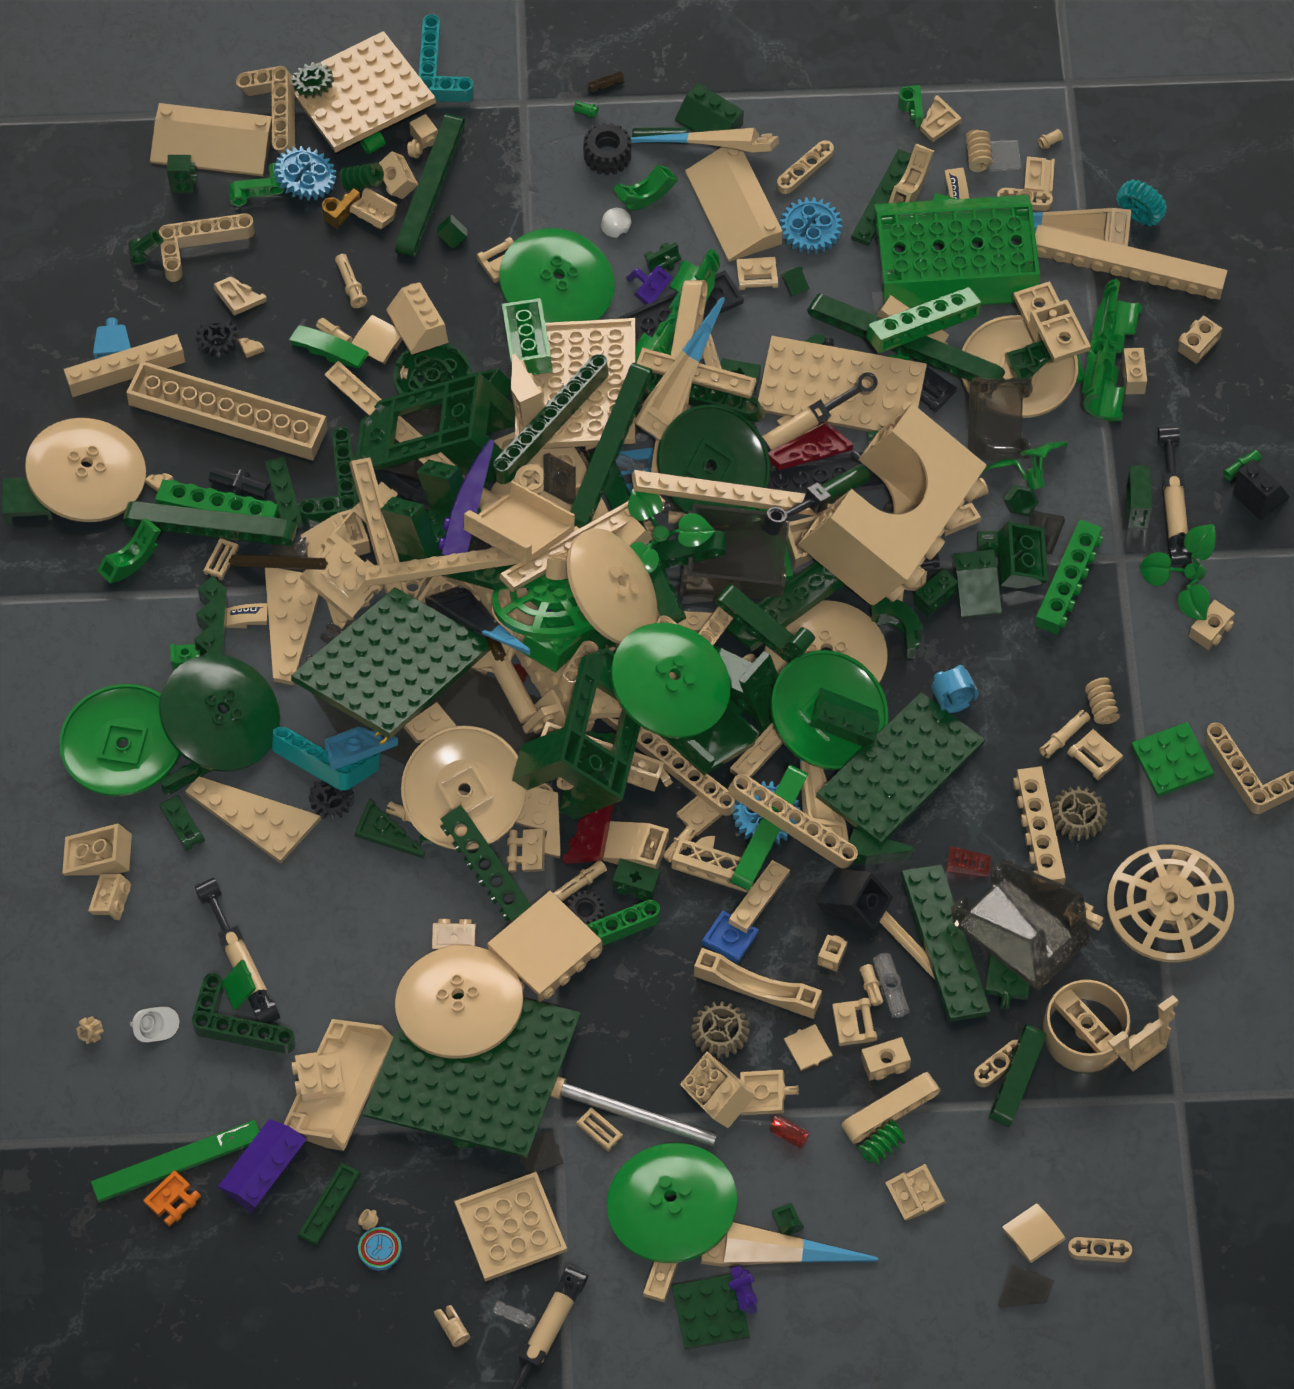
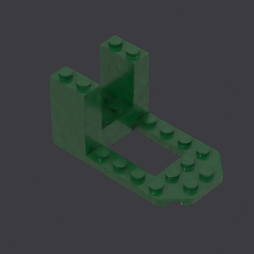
[356,372,515,483]
[380,459,516,590]
[512,648,641,820]

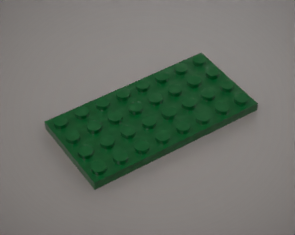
[816,692,985,846]

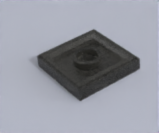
[543,453,576,505]

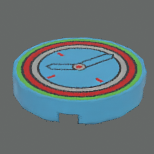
[358,1227,402,1271]

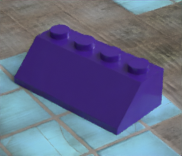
[217,1119,307,1213]

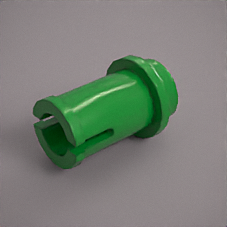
[573,101,599,119]

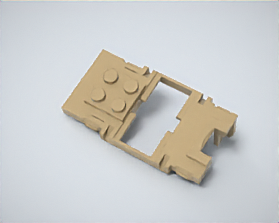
[299,482,398,620]

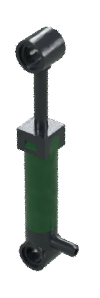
[763,450,881,535]

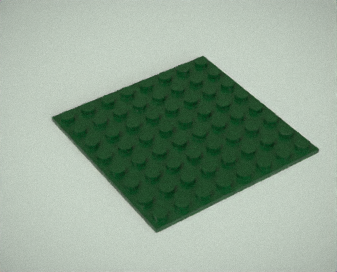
[363,993,581,1158]

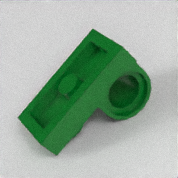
[898,85,923,128]

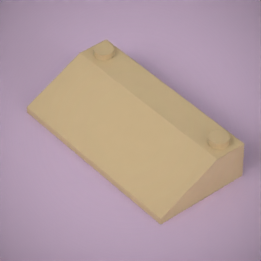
[150,103,272,176]
[685,147,783,262]
[284,1019,393,1151]

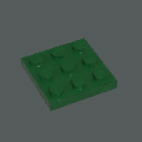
[672,1274,750,1350]

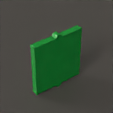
[222,960,256,1010]

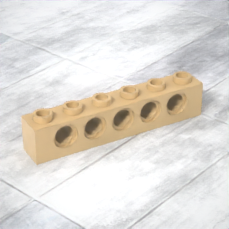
[541,721,665,792]
[1013,766,1065,890]

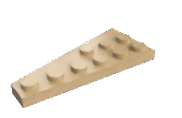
[265,568,320,685]
[185,776,321,864]

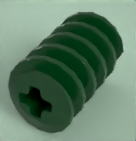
[340,162,384,191]

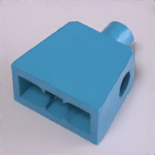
[93,318,131,359]

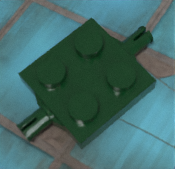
[985,943,1033,1009]

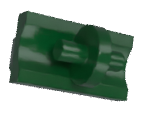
[644,242,682,273]

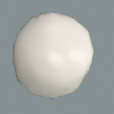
[601,207,632,238]

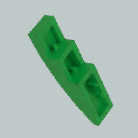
[289,325,369,368]

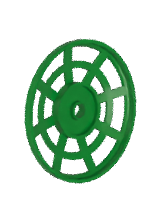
[492,573,594,639]

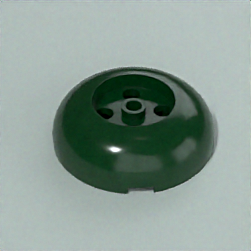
[393,343,472,413]

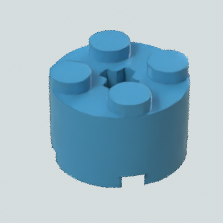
[931,665,979,713]

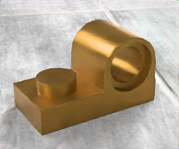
[322,188,360,229]

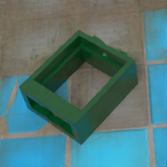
[1126,465,1152,528]

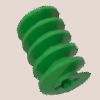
[858,1120,906,1165]

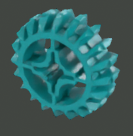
[1116,179,1167,227]

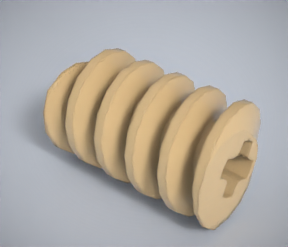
[966,130,993,173]
[1085,677,1120,724]

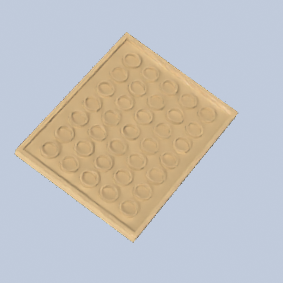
[515,318,636,448]

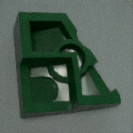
[1005,341,1051,386]

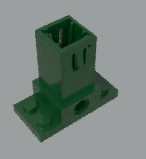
[714,645,778,733]

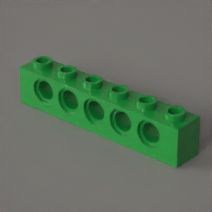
[867,287,981,353]
[155,479,279,518]
[1035,519,1104,635]

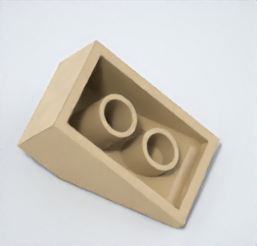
[62,824,132,876]

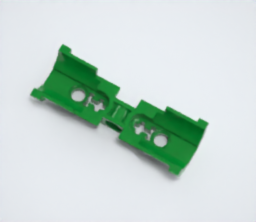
[636,249,721,363]
[1082,279,1142,421]

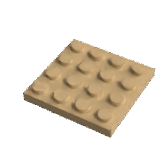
[454,1172,567,1282]

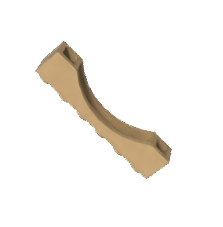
[694,948,822,1019]

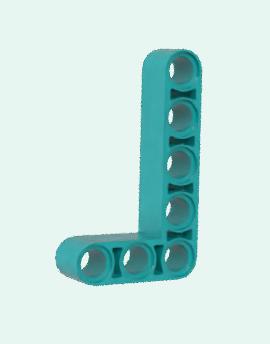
[419,14,474,102]
[272,727,381,790]

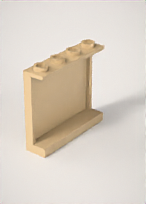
[464,481,575,564]
[488,891,602,1002]

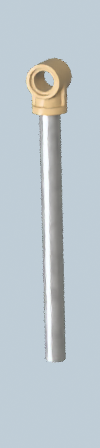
[551,1077,718,1147]

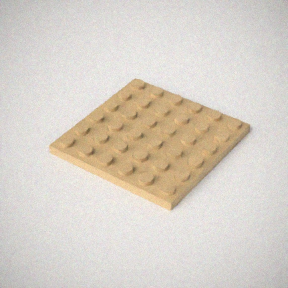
[293,31,436,152]

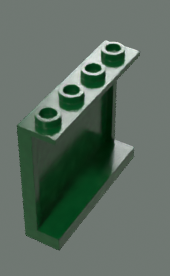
[661,704,759,776]

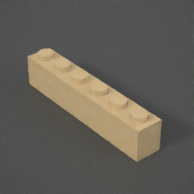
[64,334,185,397]

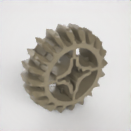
[1051,786,1107,841]
[691,1001,749,1059]

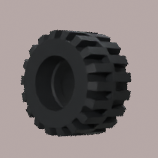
[583,123,631,175]

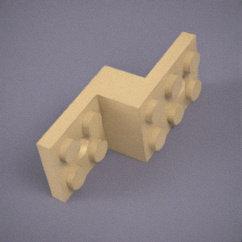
[1013,281,1091,362]

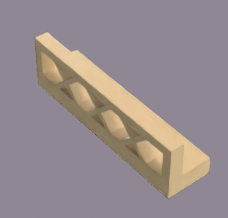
[671,838,754,893]

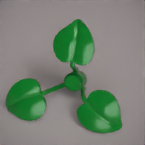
[982,441,1068,490]
[628,488,714,574]
[1140,524,1216,621]

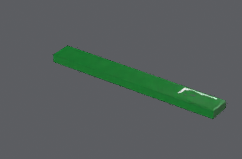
[91,1120,259,1203]

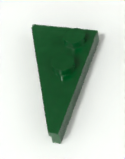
[355,799,425,858]

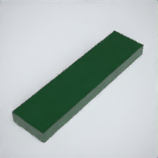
[298,1162,361,1247]

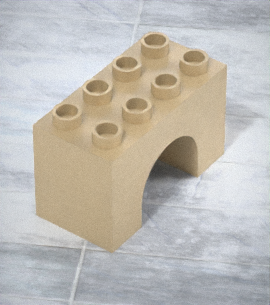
[798,403,987,605]

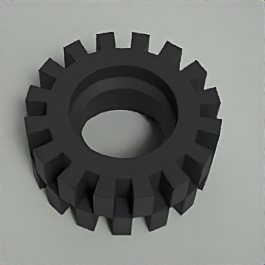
[567,890,604,925]

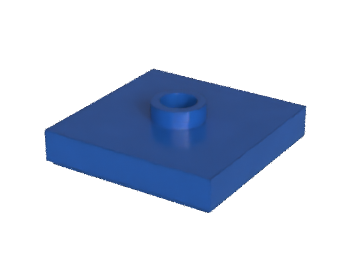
[701,910,759,964]

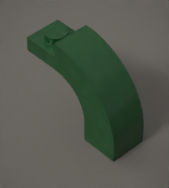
[870,597,922,658]

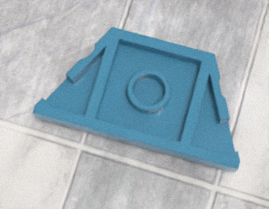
[324,727,398,770]

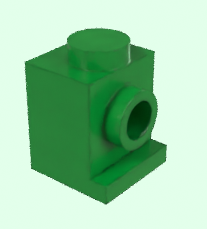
[170,644,201,671]

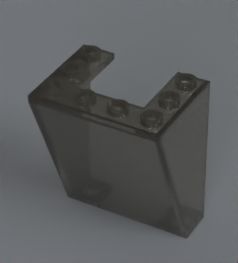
[679,504,790,604]
[951,859,1090,990]

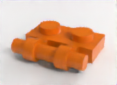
[143,1170,201,1227]

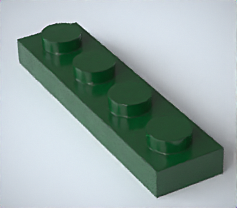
[265,457,303,528]

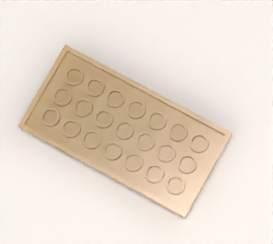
[758,336,927,432]

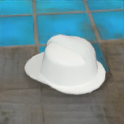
[130,1007,180,1042]

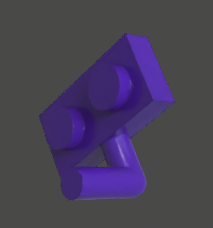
[626,265,672,305]
[729,1266,758,1314]

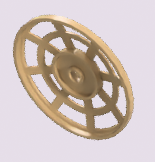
[1107,845,1234,962]

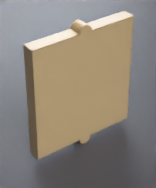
[784,1024,832,1071]

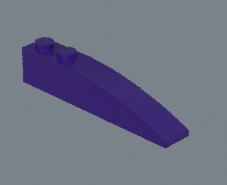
[438,440,495,555]

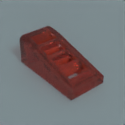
[947,847,991,877]

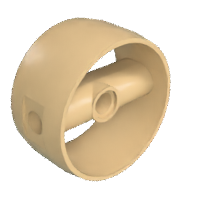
[1043,980,1130,1073]

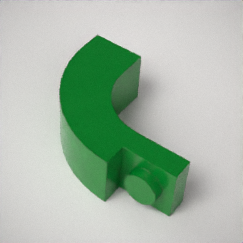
[613,165,678,210]
[97,518,161,583]

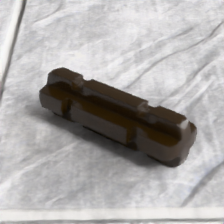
[588,71,624,92]

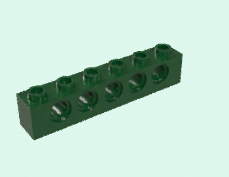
[440,805,531,922]

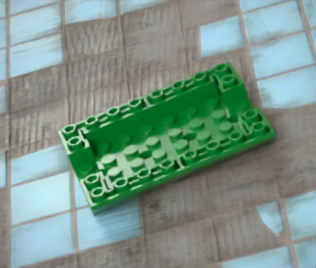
[874,195,1040,308]

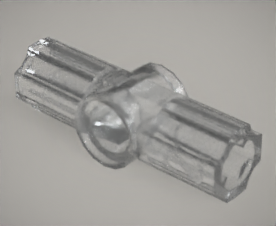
[873,953,910,1018]

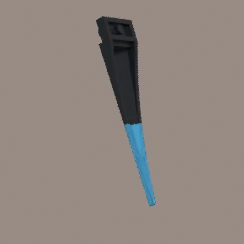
[425,586,530,655]

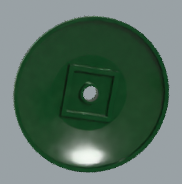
[657,405,770,524]
[159,655,280,772]

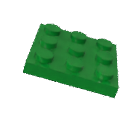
[1131,722,1214,797]

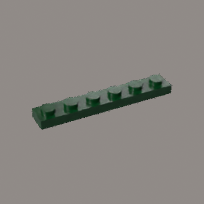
[851,149,912,247]

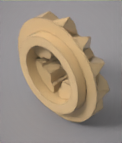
[515,464,547,494]

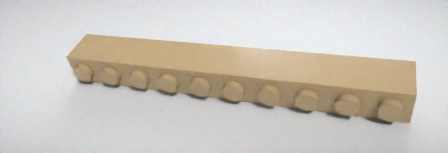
[1035,225,1227,300]

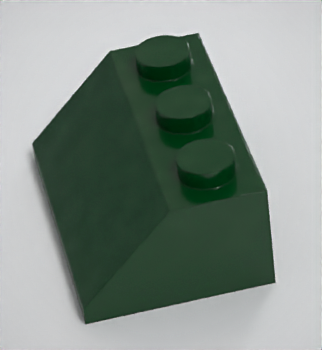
[675,83,744,148]
[998,521,1048,589]
[810,688,880,747]

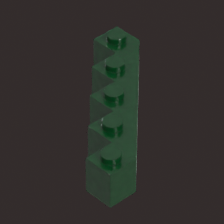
[194,576,228,656]

